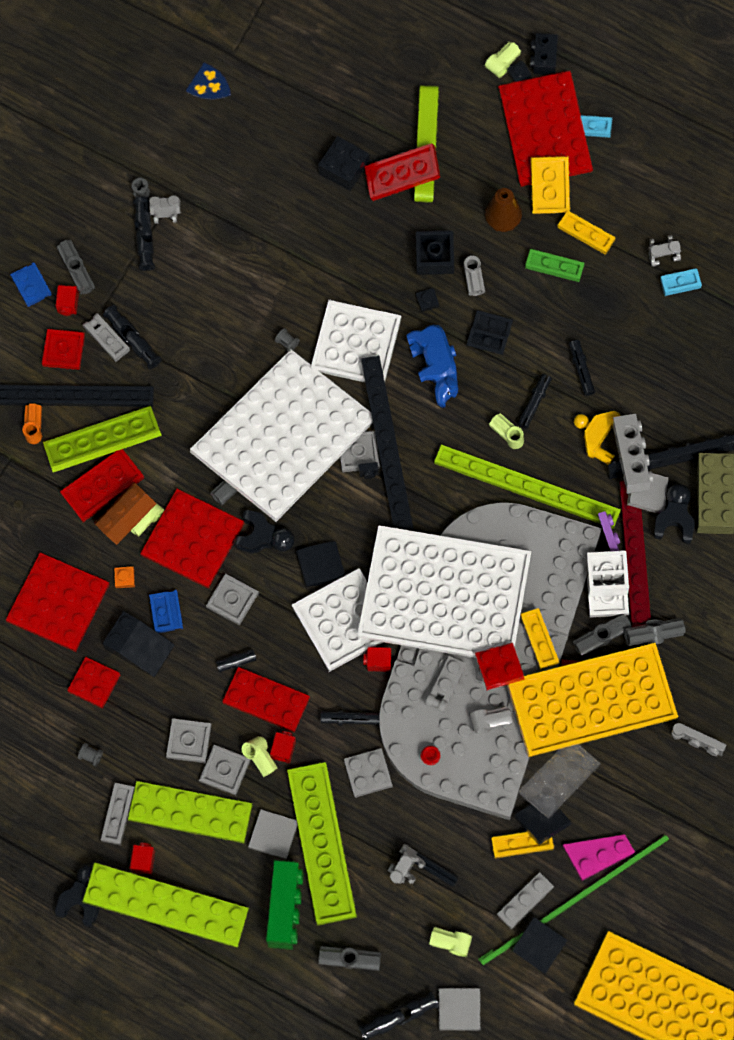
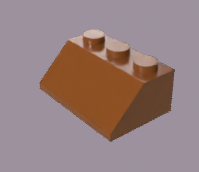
[94,482,157,545]

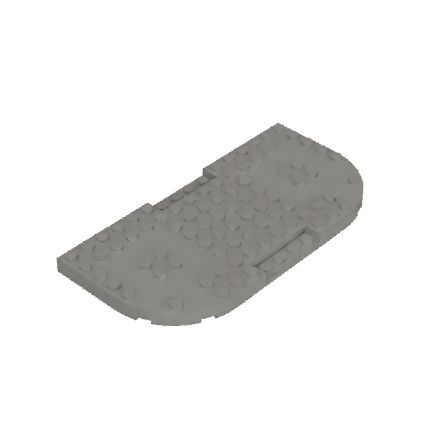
[380,503,602,820]

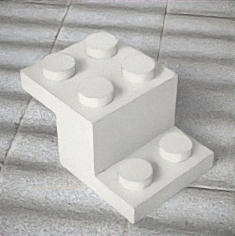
[587,551,629,617]

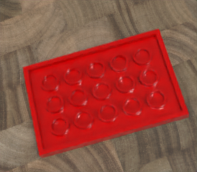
[499,71,593,186]

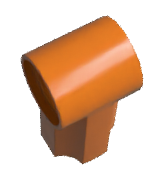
[22,404,42,444]

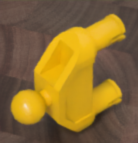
[574,411,629,465]

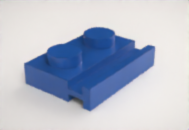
[10,263,52,307]
[149,590,183,633]

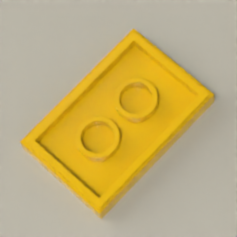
[531,157,570,214]

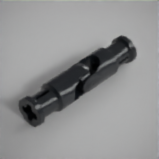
[133,197,155,271]
[103,305,162,370]
[358,991,439,1040]

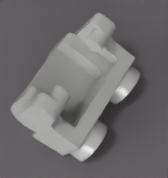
[149,196,181,224]
[648,235,681,267]
[388,844,426,884]

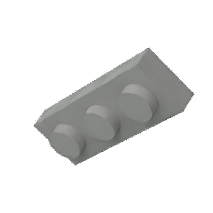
[101,783,135,845]
[497,872,554,929]

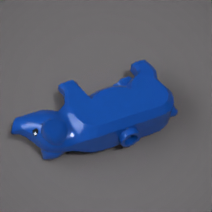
[406,325,458,407]

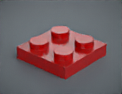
[42,329,85,370]
[475,643,524,690]
[67,657,121,709]

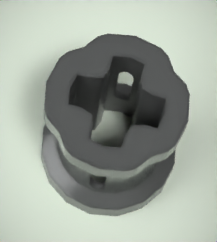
[132,178,150,198]
[275,328,300,352]
[78,743,103,767]

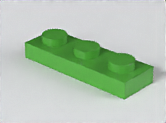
[525,249,584,282]

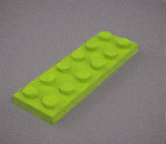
[43,406,161,472]
[128,781,253,843]

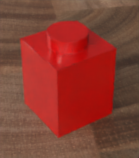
[56,285,79,316]
[363,647,391,672]
[270,731,296,764]
[130,843,156,875]

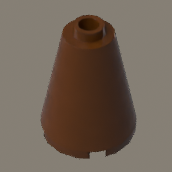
[485,188,522,232]

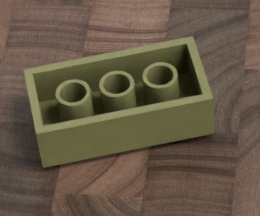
[697,453,734,534]

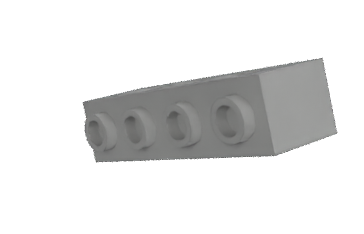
[613,414,653,494]

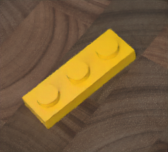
[558,211,615,255]
[520,608,559,670]
[491,832,554,858]

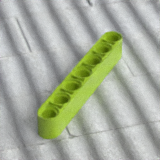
[415,86,439,202]

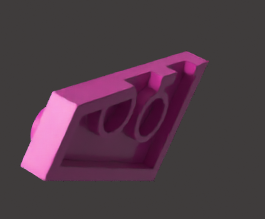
[563,835,635,881]

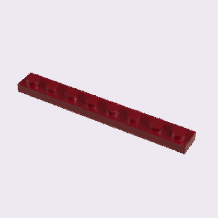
[619,481,651,627]

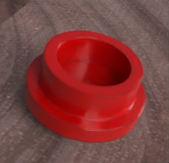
[421,746,441,766]

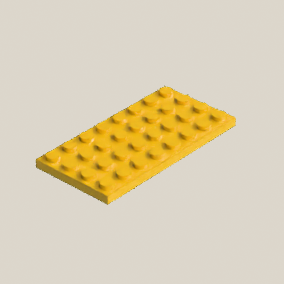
[507,643,678,757]
[574,931,734,1040]

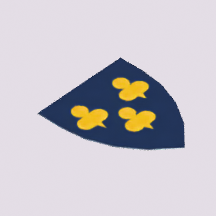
[186,63,231,99]

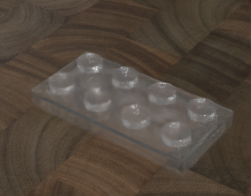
[519,744,601,819]

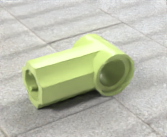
[485,42,521,78]
[489,413,524,449]
[131,504,164,537]
[242,736,278,777]
[429,927,472,957]

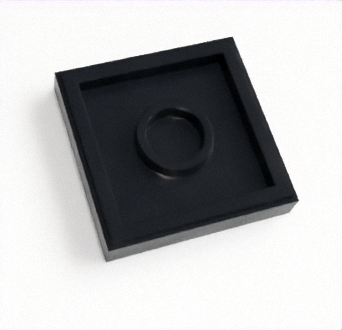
[515,794,571,845]
[512,917,568,974]

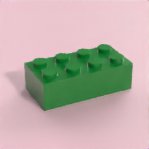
[266,861,304,950]

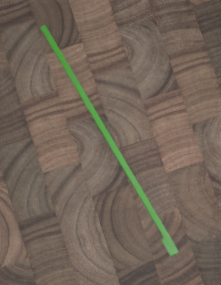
[479,835,669,965]

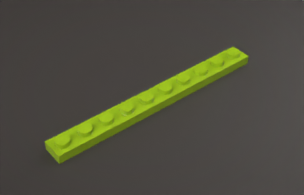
[434,445,621,529]

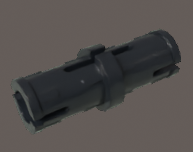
[216,649,257,673]

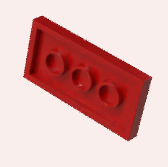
[365,143,440,201]
[60,449,144,522]
[223,667,310,733]

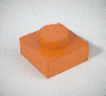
[114,567,135,588]

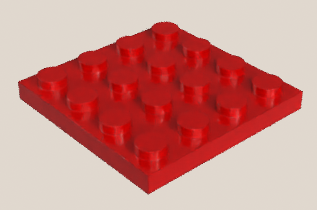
[140,489,245,589]
[6,553,110,652]

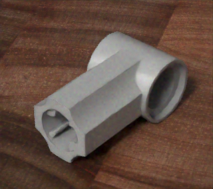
[464,256,485,296]
[470,707,512,734]

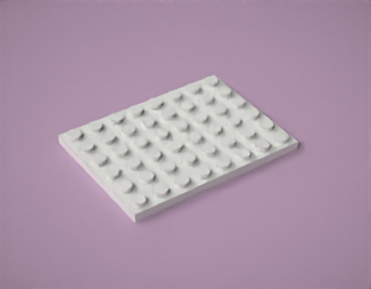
[190,350,373,522]
[357,526,531,658]

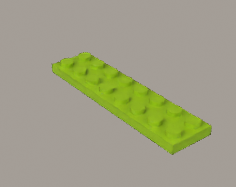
[287,762,357,925]
[83,863,249,948]

